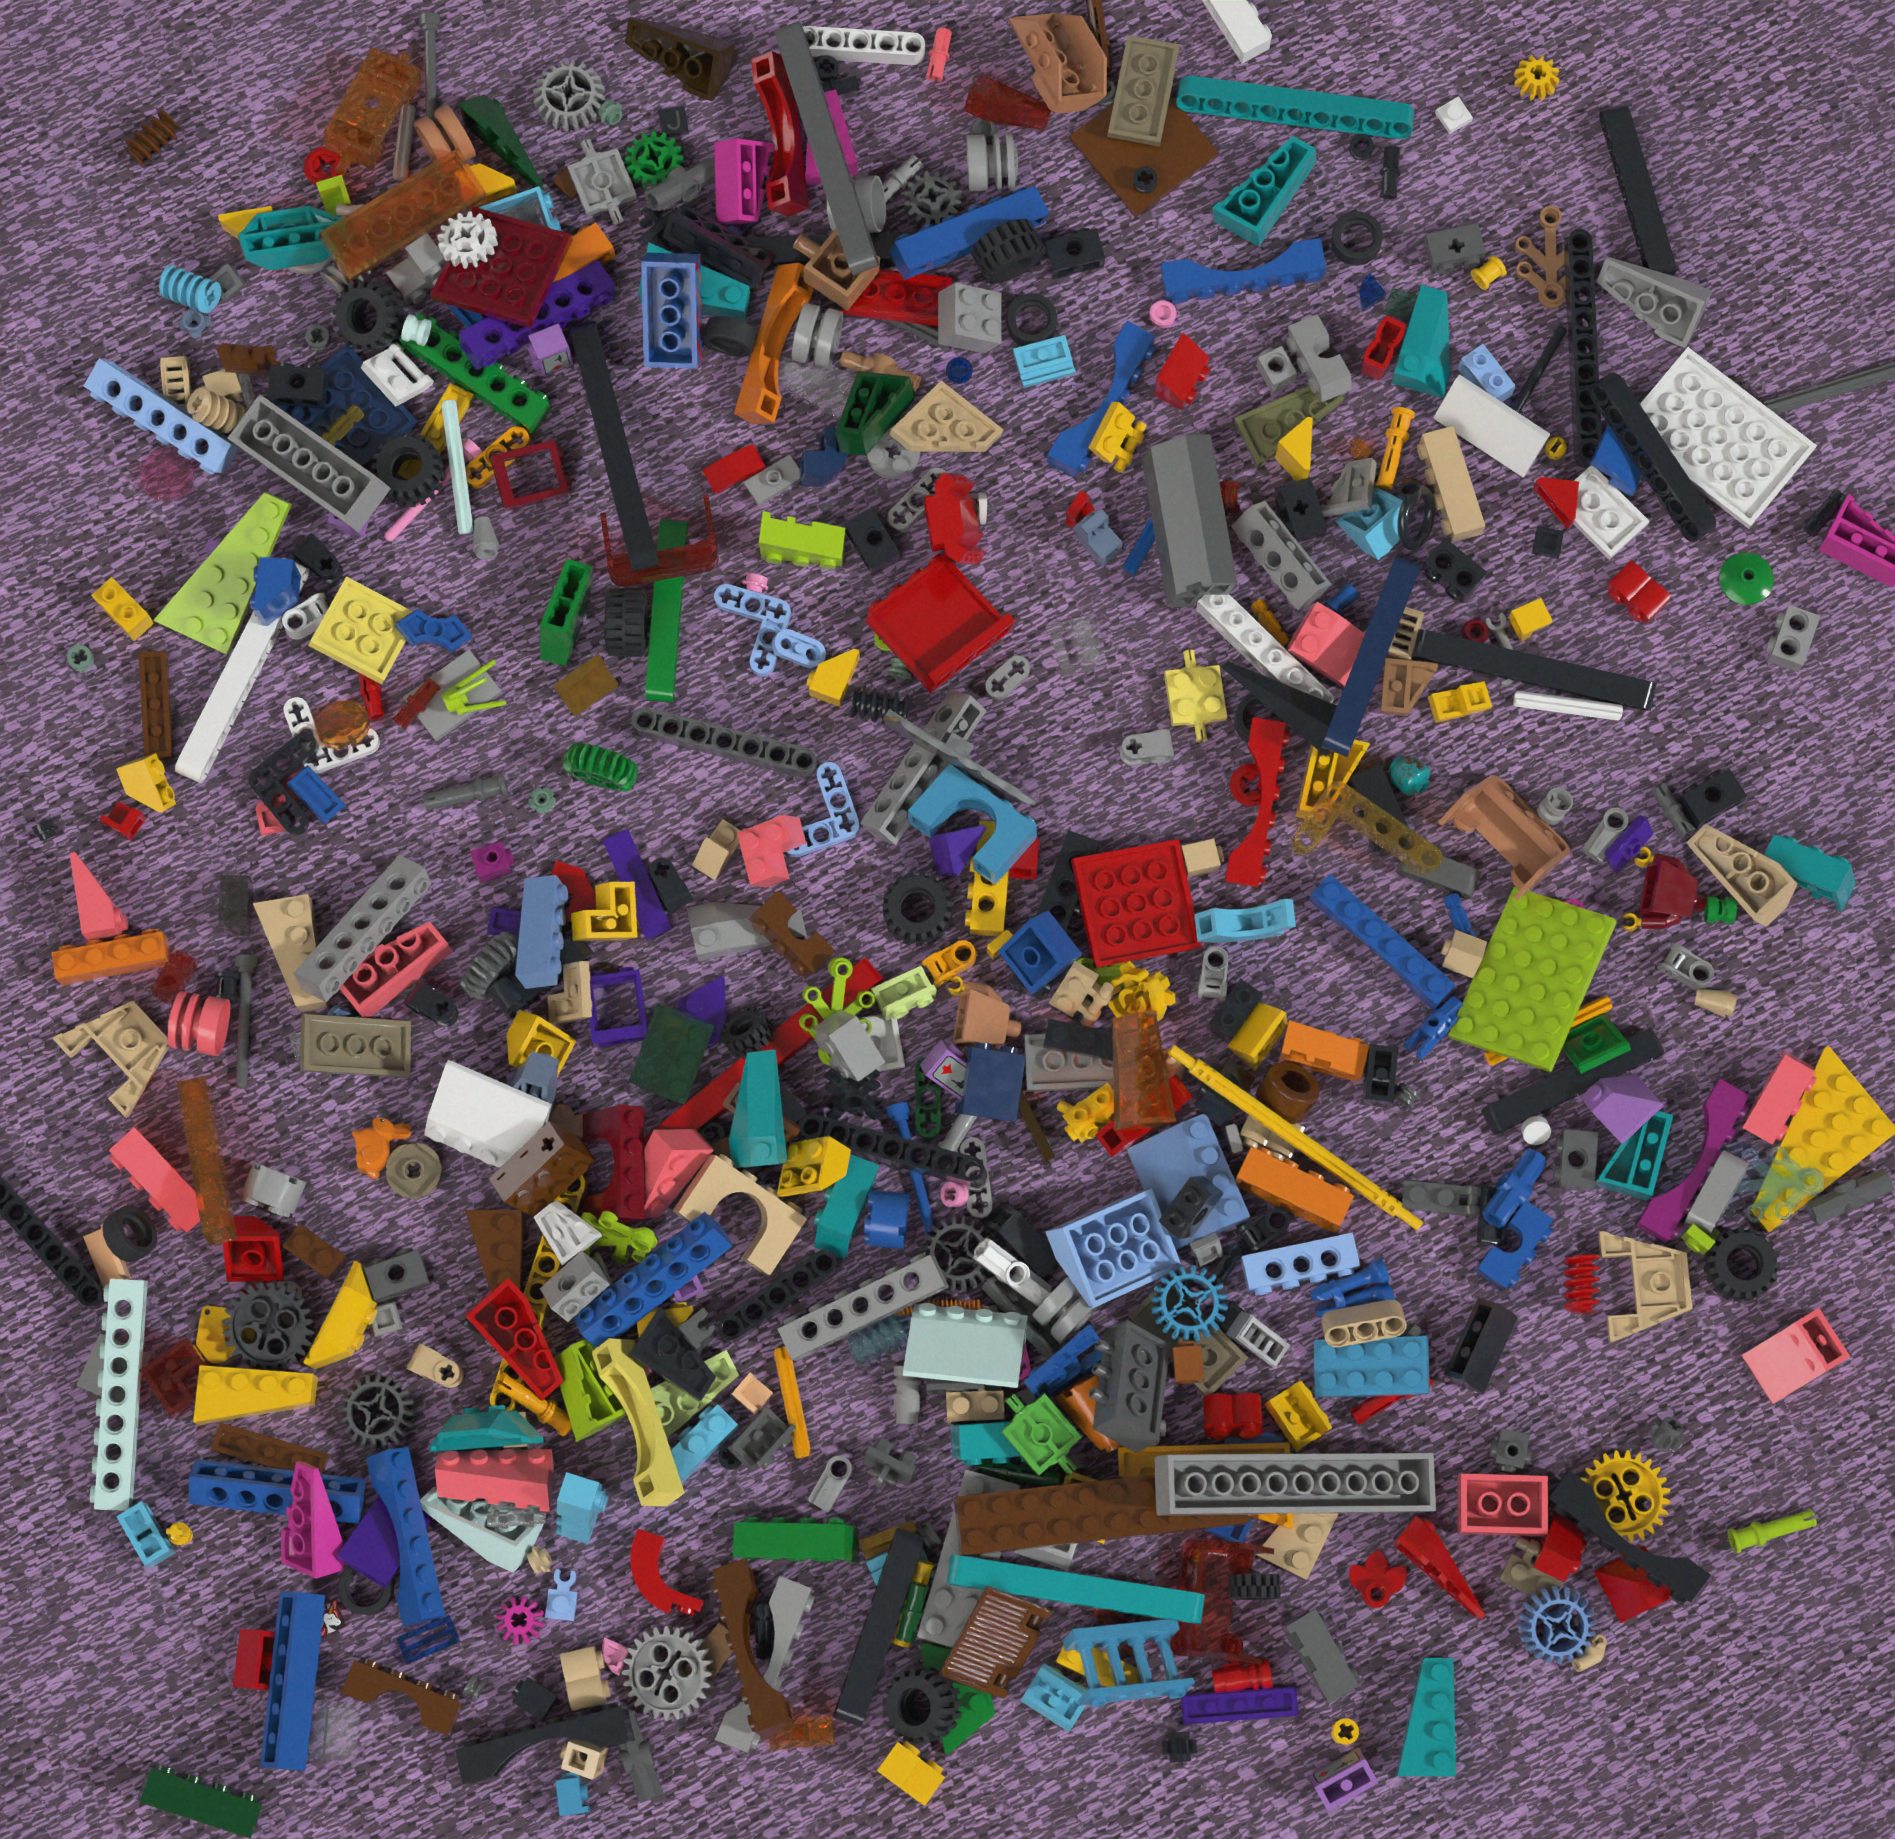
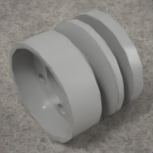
[966,133,1018,191]
[827,175,886,233]

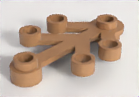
[1515,206,1585,309]

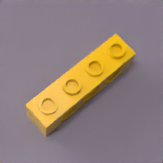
[965,821,1009,937]

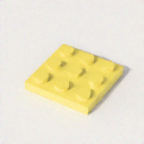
[308,576,413,684]

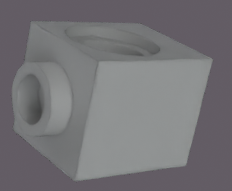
[1256,346,1297,394]

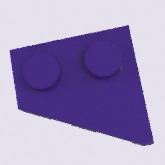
[676,975,727,1051]

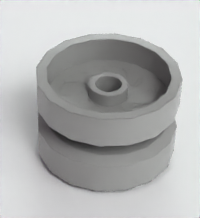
[792,303,843,369]
[1032,1277,1100,1344]

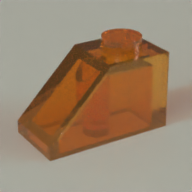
[769,1716,835,1751]

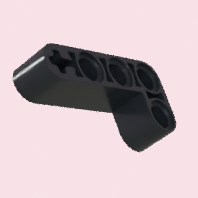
[488,934,595,1019]

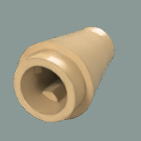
[1694,989,1738,1018]

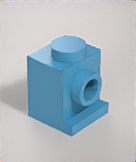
[555,1773,591,1816]

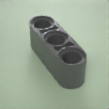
[1396,845,1481,900]

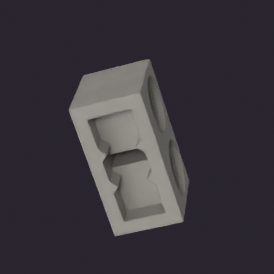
[1766,605,1820,672]

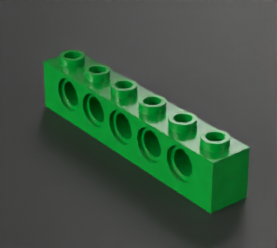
[399,313,551,436]

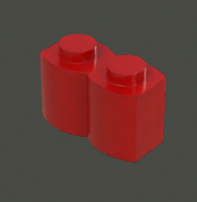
[1361,316,1405,381]
[1606,560,1671,625]
[1203,1393,1262,1440]

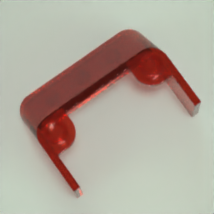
[600,494,719,587]
[1170,1540,1274,1665]

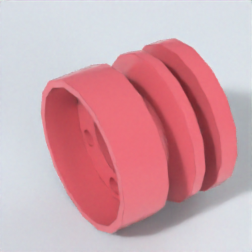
[168,991,230,1056]

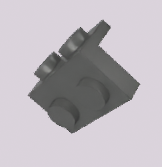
[728,1407,796,1472]

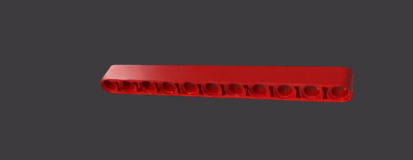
[644,958,884,1149]

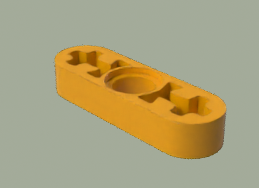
[465,426,530,488]

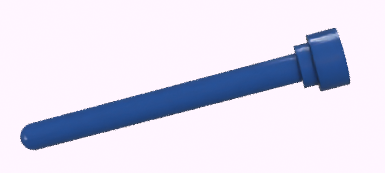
[886,1102,935,1235]

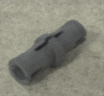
[1651,783,1695,839]

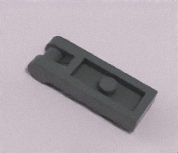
[1402,1180,1481,1217]

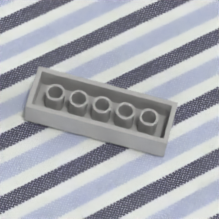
[228,394,391,533]
[917,1470,1021,1649]

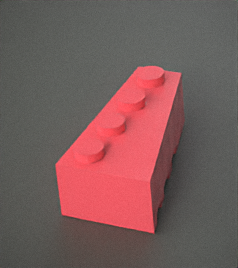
[340,922,453,1018]
[109,1126,212,1233]

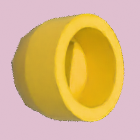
[1544,437,1567,460]

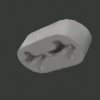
[985,656,1030,701]

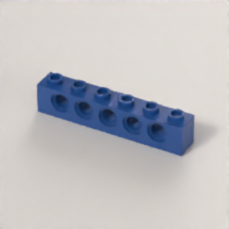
[573,1212,733,1348]
[189,1459,365,1524]

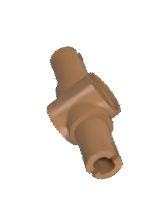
[840,350,921,392]

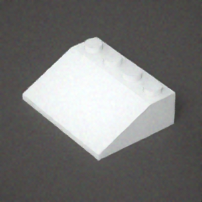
[424,1060,552,1168]

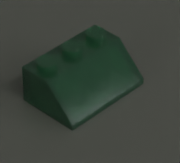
[629,1003,715,1105]

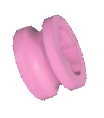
[940,1182,968,1207]

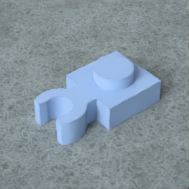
[545,1569,578,1621]

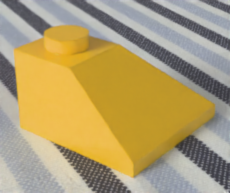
[506,1010,577,1077]

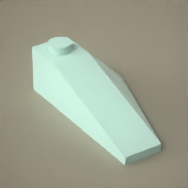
[420,1487,546,1573]

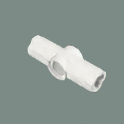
[973,1238,1052,1307]

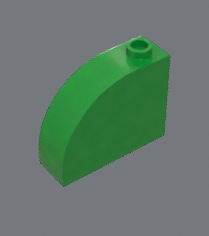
[540,559,593,667]

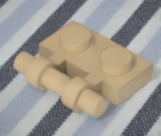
[1049,961,1114,1027]

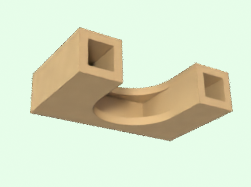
[673,1154,807,1276]

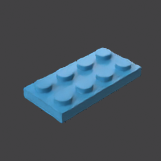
[1314,1336,1430,1398]

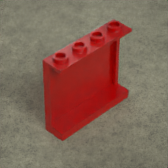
[865,553,1015,693]

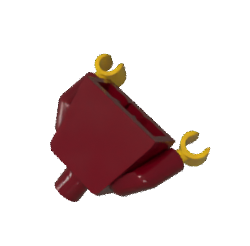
[1623,847,1707,932]

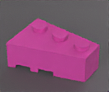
[714,138,775,225]
[1818,494,1895,588]

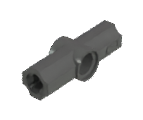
[645,158,715,211]
[1806,1168,1894,1226]
[619,1712,664,1803]

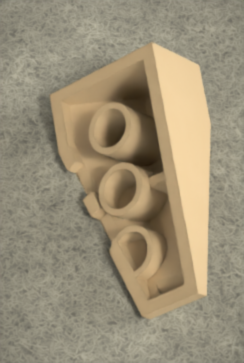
[1686,824,1798,927]

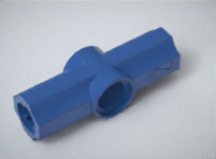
[1482,1148,1547,1228]

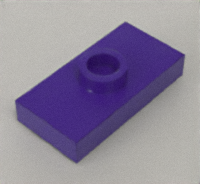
[1604,815,1653,873]

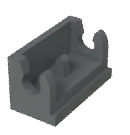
[679,1308,715,1355]

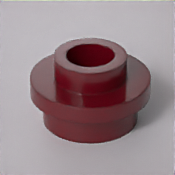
[1461,619,1489,643]

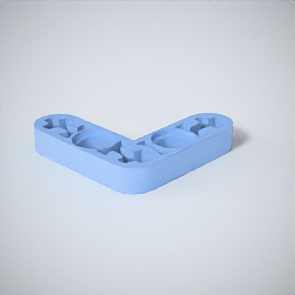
[714,584,791,677]
[785,762,860,857]

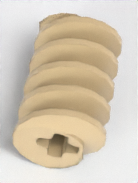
[187,387,247,435]

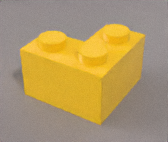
[571,882,637,941]
[877,1741,945,1806]

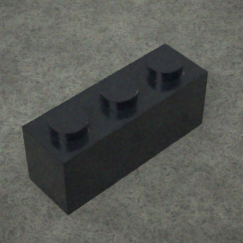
[1346,765,1414,858]
[1443,1298,1518,1394]

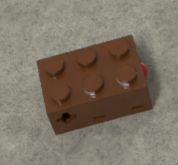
[489,1121,596,1216]

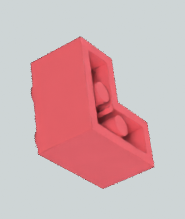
[737,814,806,888]

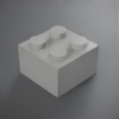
[938,283,1001,353]
[813,1009,885,1081]

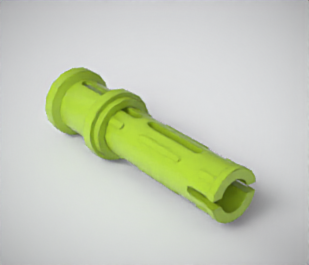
[1727,1509,1817,1554]

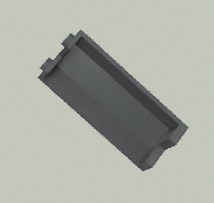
[1142,432,1237,607]

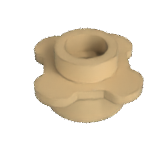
[527,1546,552,1574]

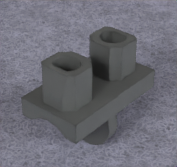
[862,1438,916,1489]

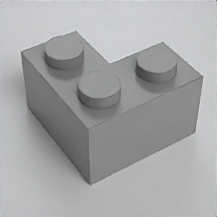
[386,233,446,306]

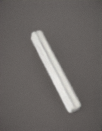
[1513,691,1623,720]

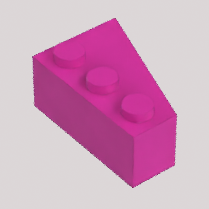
[805,89,858,187]

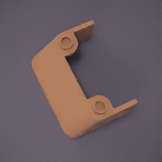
[1438,775,1570,901]

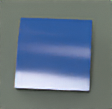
[1590,424,1642,496]

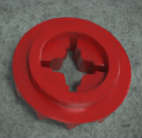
[304,146,347,186]
[1230,764,1261,808]

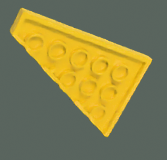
[1750,1045,1895,1234]

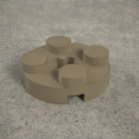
[386,1143,443,1200]

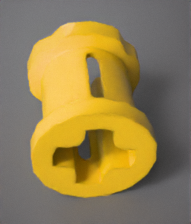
[1471,255,1507,290]
[1331,1718,1359,1745]

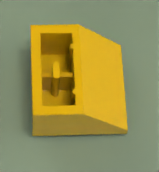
[777,1136,851,1197]

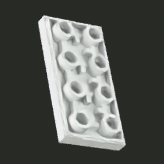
[1433,375,1550,477]

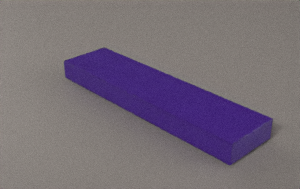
[603,829,672,941]
[1181,1687,1298,1725]

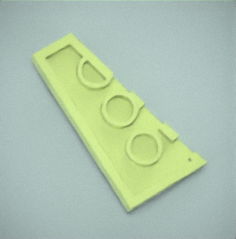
[651,1350,740,1439]

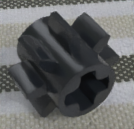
[1162,1732,1197,1762]

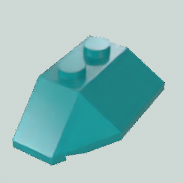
[238,206,351,271]
[429,1405,544,1452]

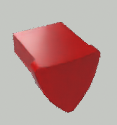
[1066,490,1096,527]

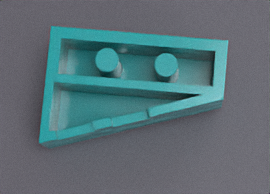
[814,1154,879,1259]

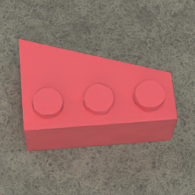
[1742,1050,1817,1145]
[644,1129,714,1218]

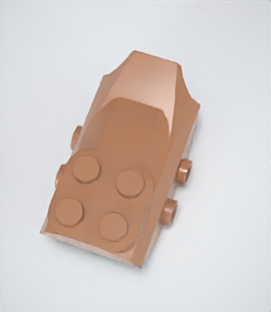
[1006,13,1107,113]

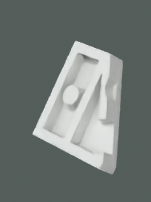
[534,1201,602,1265]

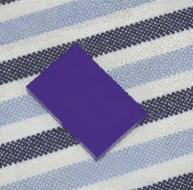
[337,1495,433,1588]

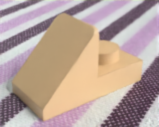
[692,819,740,881]

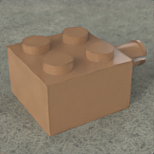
[793,228,880,311]

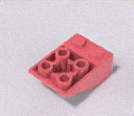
[1741,1308,1850,1404]

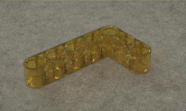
[1290,781,1443,875]

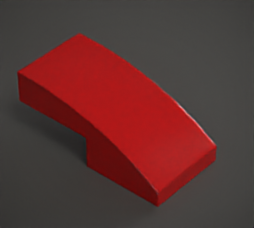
[702,444,766,494]

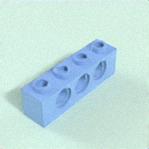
[1240,1233,1360,1296]

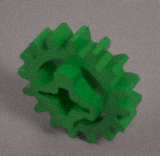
[625,131,684,189]

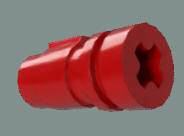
[1212,1659,1273,1693]

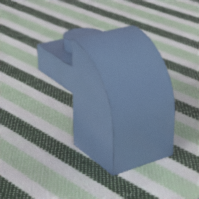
[1073,509,1122,567]

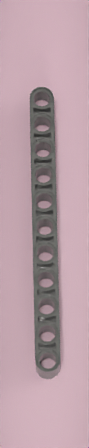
[774,21,879,275]

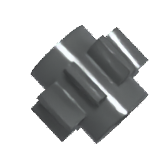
[1648,1417,1686,1452]

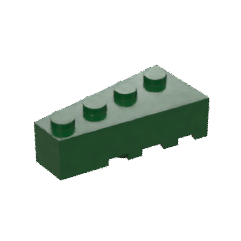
[137,1764,262,1839]

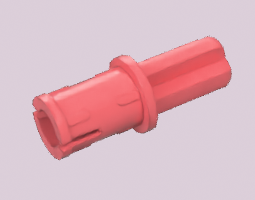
[926,27,952,82]

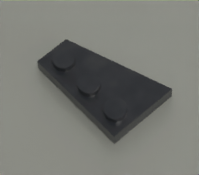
[628,1307,716,1402]

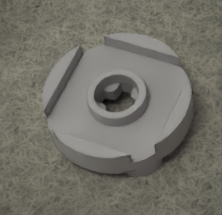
[867,425,920,479]

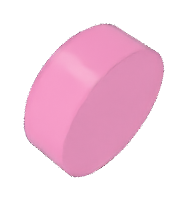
[1149,300,1176,328]

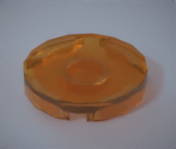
[315,700,370,750]

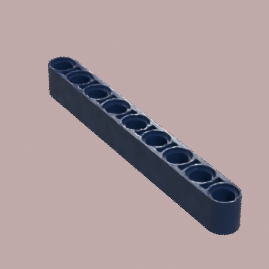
[1321,556,1421,757]

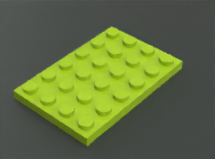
[1448,887,1617,1072]

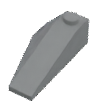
[1597,256,1713,348]

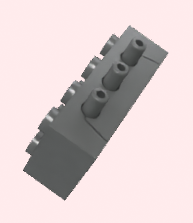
[1089,1320,1170,1453]

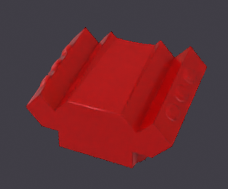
[923,472,987,565]

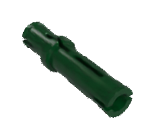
[977,1459,1064,1487]

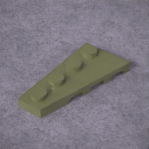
[1234,386,1344,468]

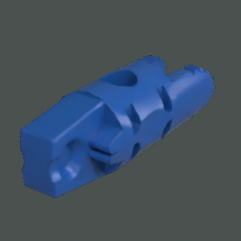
[1402,996,1463,1061]

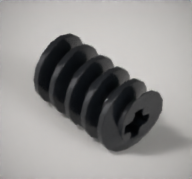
[850,685,910,725]

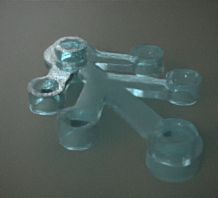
[1733,1146,1824,1222]

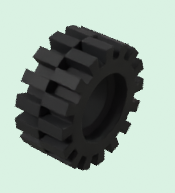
[720,1007,775,1059]
[1228,1574,1281,1600]

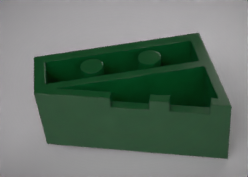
[836,371,914,456]

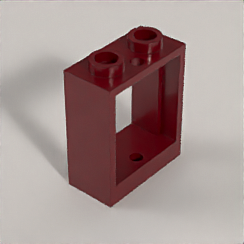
[490,439,572,512]

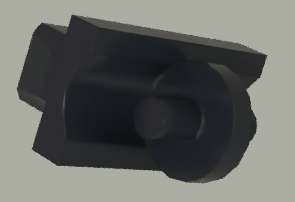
[636,206,678,248]

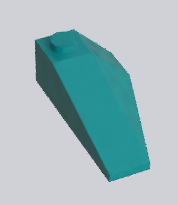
[729,1050,787,1168]

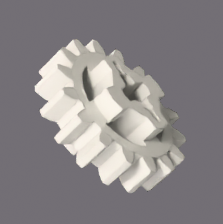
[437,212,498,269]

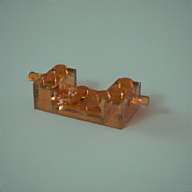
[323,47,422,175]

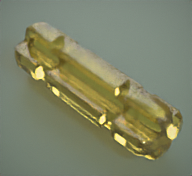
[320,404,364,446]

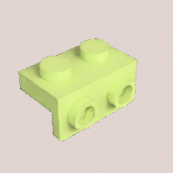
[871,966,937,1020]

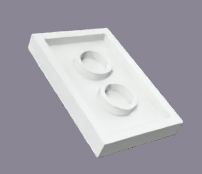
[1573,466,1650,560]

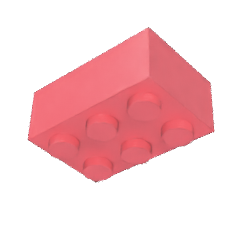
[1457,1474,1548,1537]

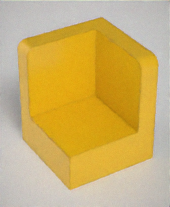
[1508,598,1552,642]

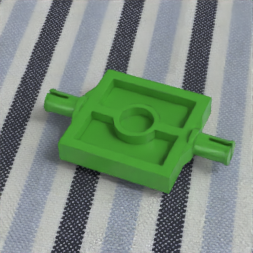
[1000,1393,1082,1475]

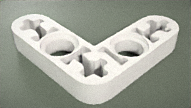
[284,697,380,774]

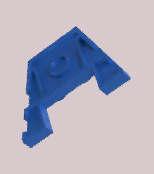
[1024,1324,1102,1399]

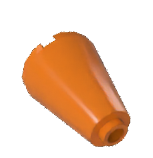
[1054,1375,1121,1453]

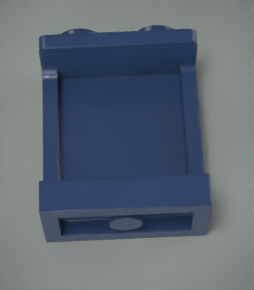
[955,1042,1026,1122]

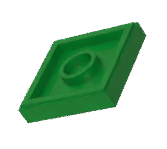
[1561,1013,1631,1074]

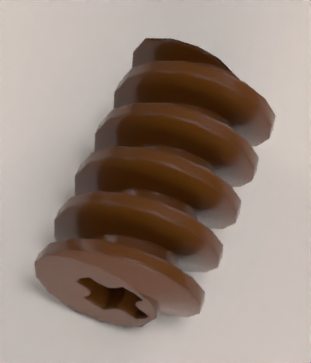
[123,109,182,168]

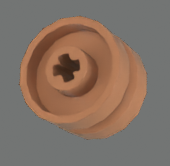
[414,104,476,175]

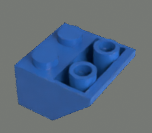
[250,557,301,626]

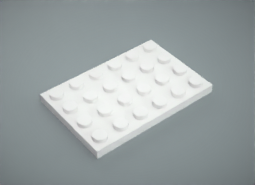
[1640,347,1817,529]

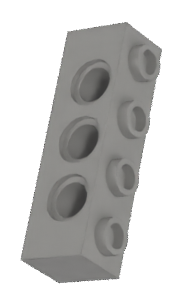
[1231,501,1332,610]

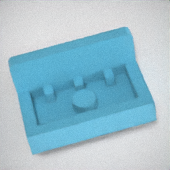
[1020,1664,1087,1732]

